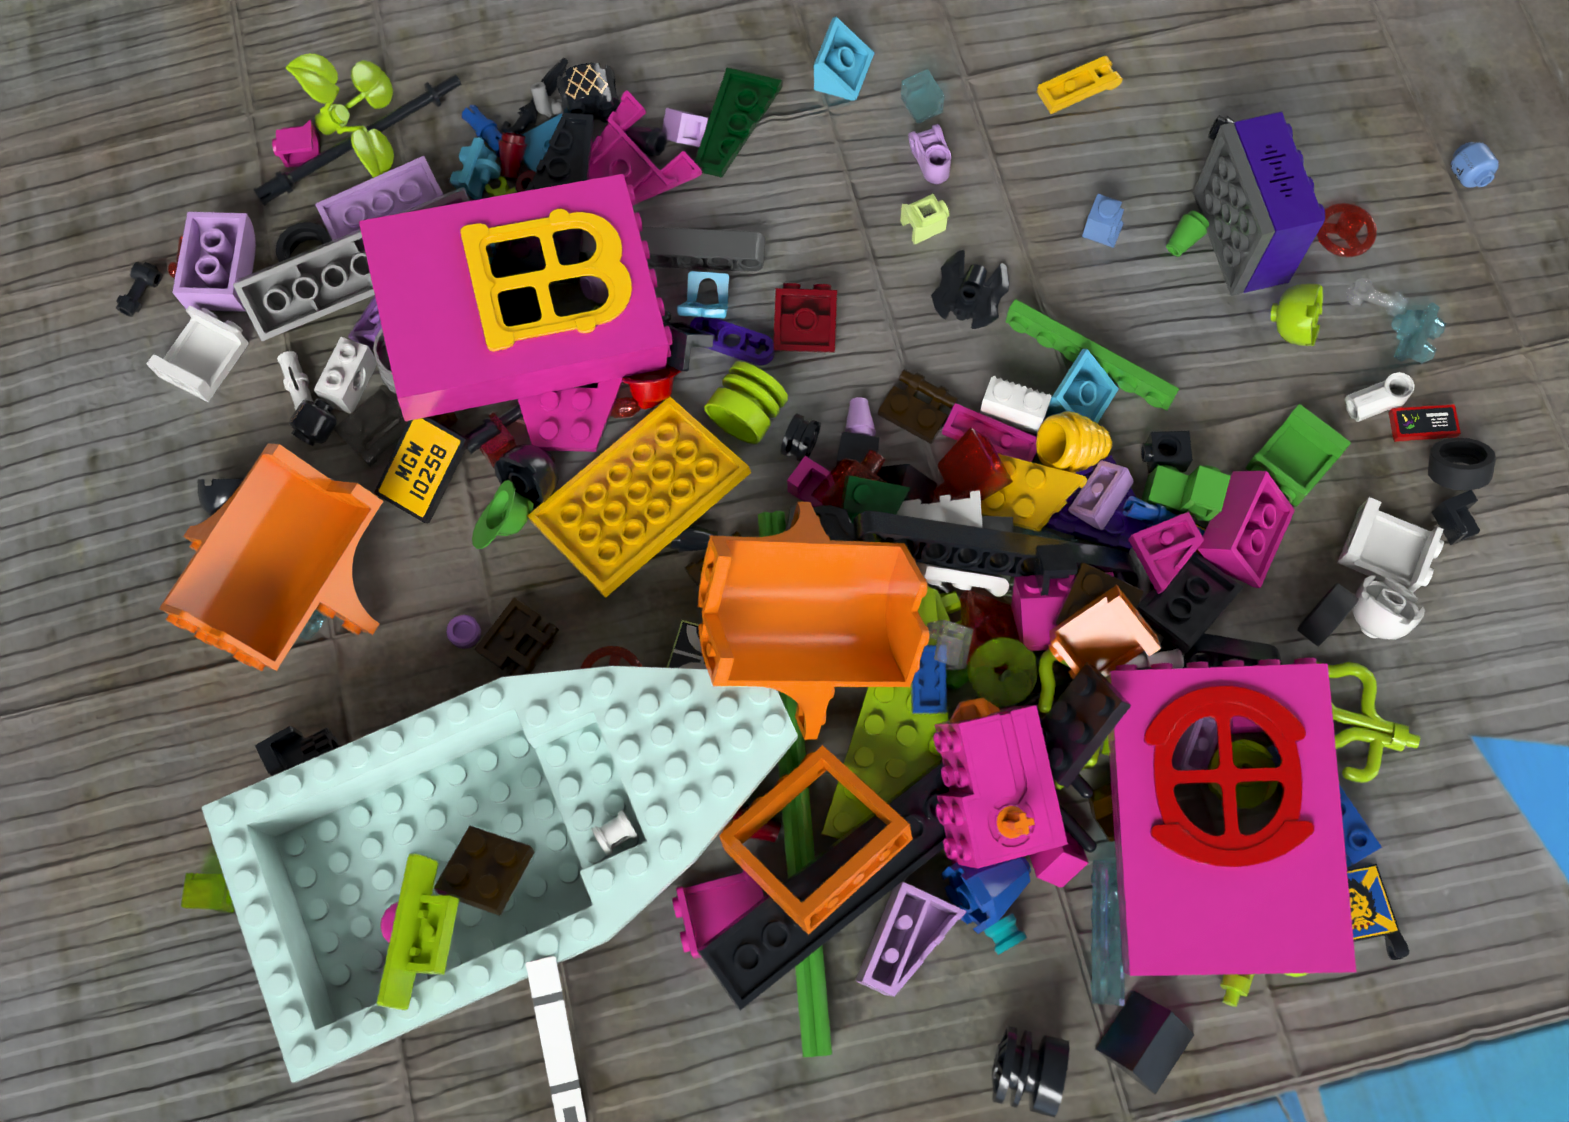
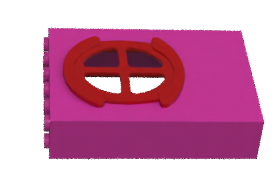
[1106,658,1356,976]

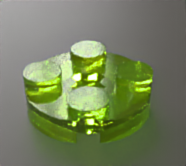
[968,638,1038,706]

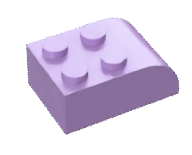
[172,212,256,311]

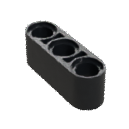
[1184,633,1282,668]

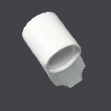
[1345,372,1415,422]

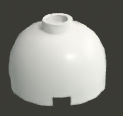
[1352,576,1425,639]

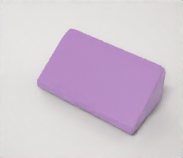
[1068,460,1134,530]
[1172,717,1218,771]

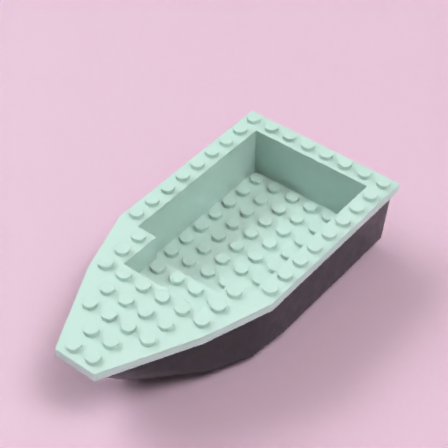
[202,666,798,1082]

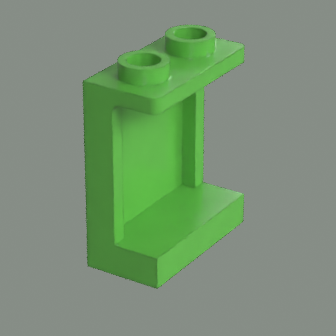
[1245,404,1351,507]

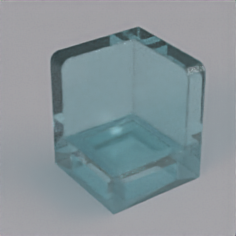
[901,69,945,123]

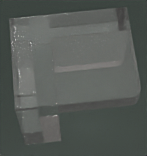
[927,620,973,670]

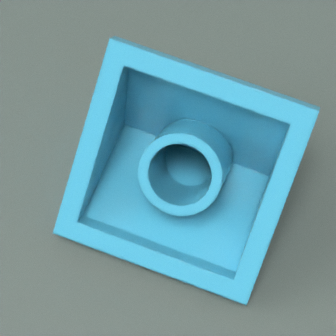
[814,17,874,101]
[1046,349,1119,423]

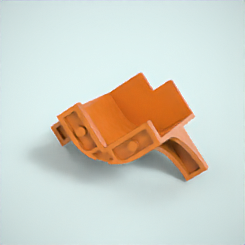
[159,443,383,671]
[698,501,929,740]

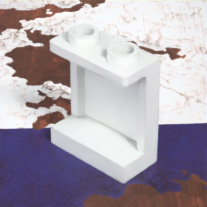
[147,306,249,402]
[1337,497,1444,593]

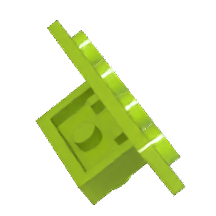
[377,854,459,1011]

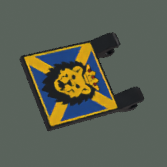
[1347,864,1410,960]

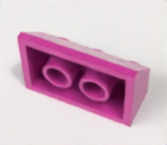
[1197,471,1295,588]
[1011,572,1114,651]

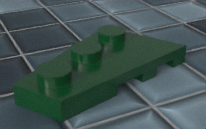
[840,475,910,524]

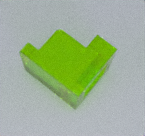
[181,873,234,913]

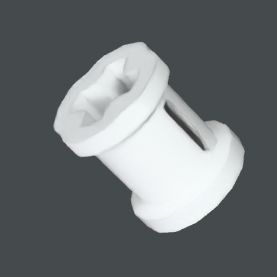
[591,810,639,856]

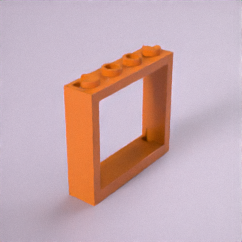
[719,745,912,935]

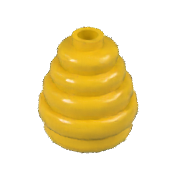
[1036,411,1112,473]

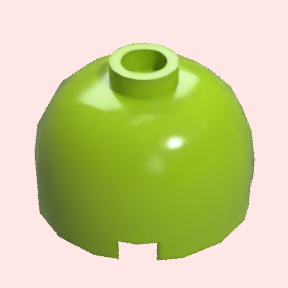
[1270,284,1323,346]

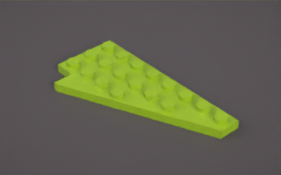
[821,586,949,839]

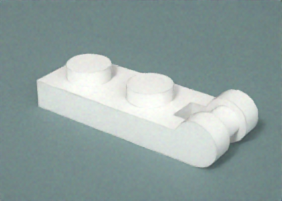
[916,562,1009,597]

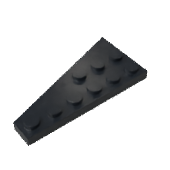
[489,113,594,284]

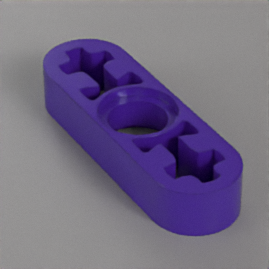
[690,317,775,366]

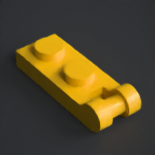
[1037,56,1123,114]

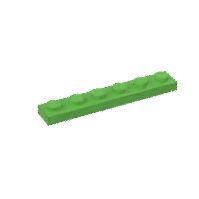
[1006,299,1179,411]

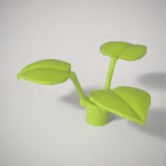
[285,53,394,177]

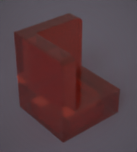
[479,412,517,468]

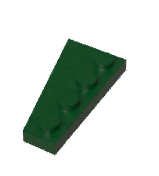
[694,68,782,178]

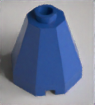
[941,857,1031,934]

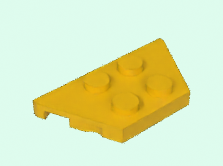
[970,447,1087,532]

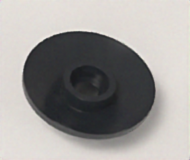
[497,287,541,327]

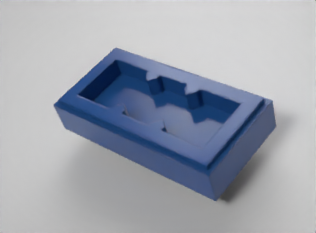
[911,645,947,714]

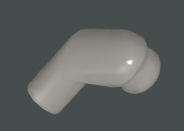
[530,82,563,118]

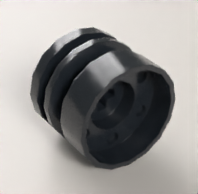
[991,1026,1070,1117]

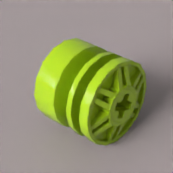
[704,361,788,444]

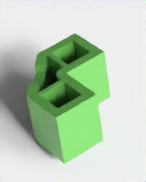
[1141,465,1231,521]

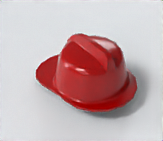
[622,365,681,410]

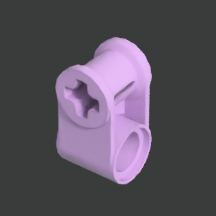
[908,124,951,184]

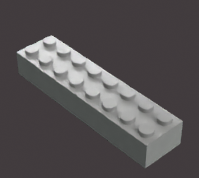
[233,187,490,341]

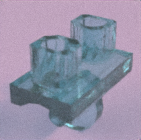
[1391,302,1447,364]

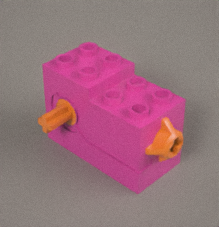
[934,697,1068,869]

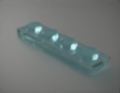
[1090,860,1125,1006]

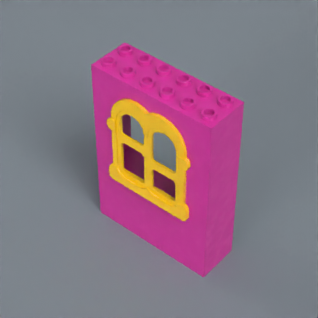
[359,174,672,421]

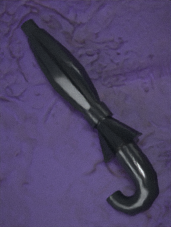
[502,58,568,134]

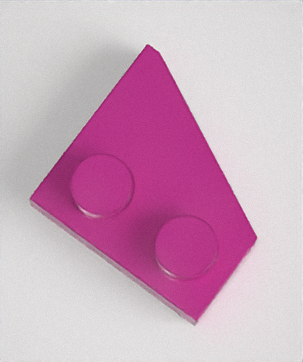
[1128,512,1204,594]

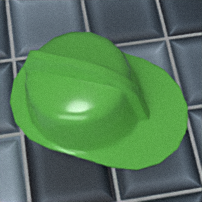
[472,480,534,549]

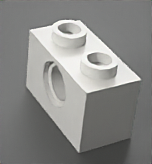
[314,337,377,415]

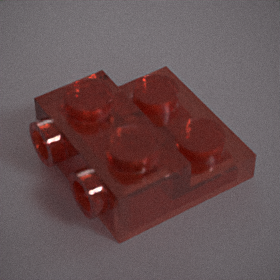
[954,590,1025,677]

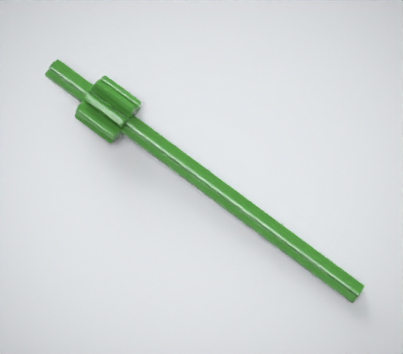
[758,511,832,1057]

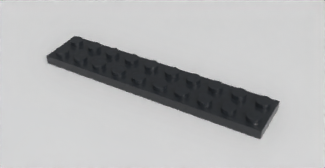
[697,759,949,1011]

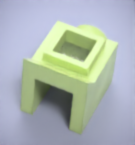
[900,194,949,245]

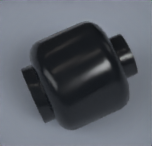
[289,398,337,446]

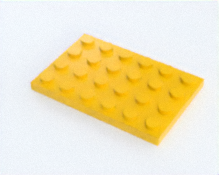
[527,397,751,598]

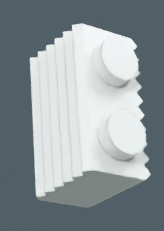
[980,376,1052,435]

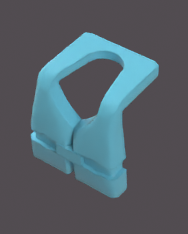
[677,271,729,319]

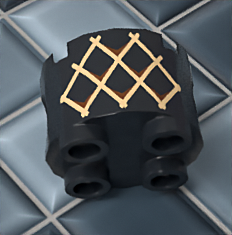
[557,63,620,123]

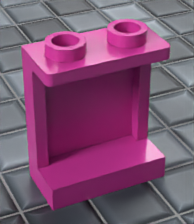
[672,870,764,959]

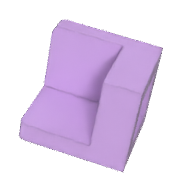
[662,108,708,147]

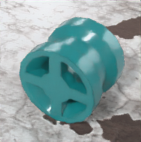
[984,913,1028,955]

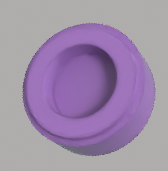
[447,615,481,649]

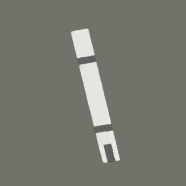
[526,956,586,1122]

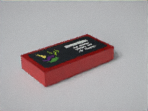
[1388,404,1461,442]

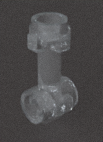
[1346,278,1409,316]

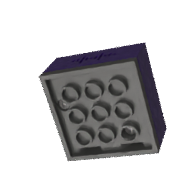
[1193,111,1325,296]

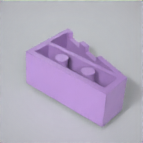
[855,882,967,997]

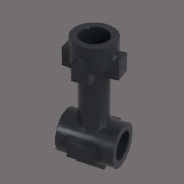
[116,262,162,317]

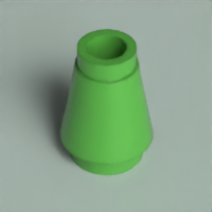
[1166,211,1209,257]

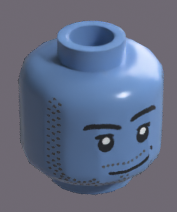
[1450,142,1499,188]

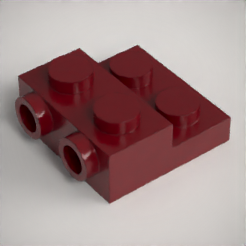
[773,283,837,353]

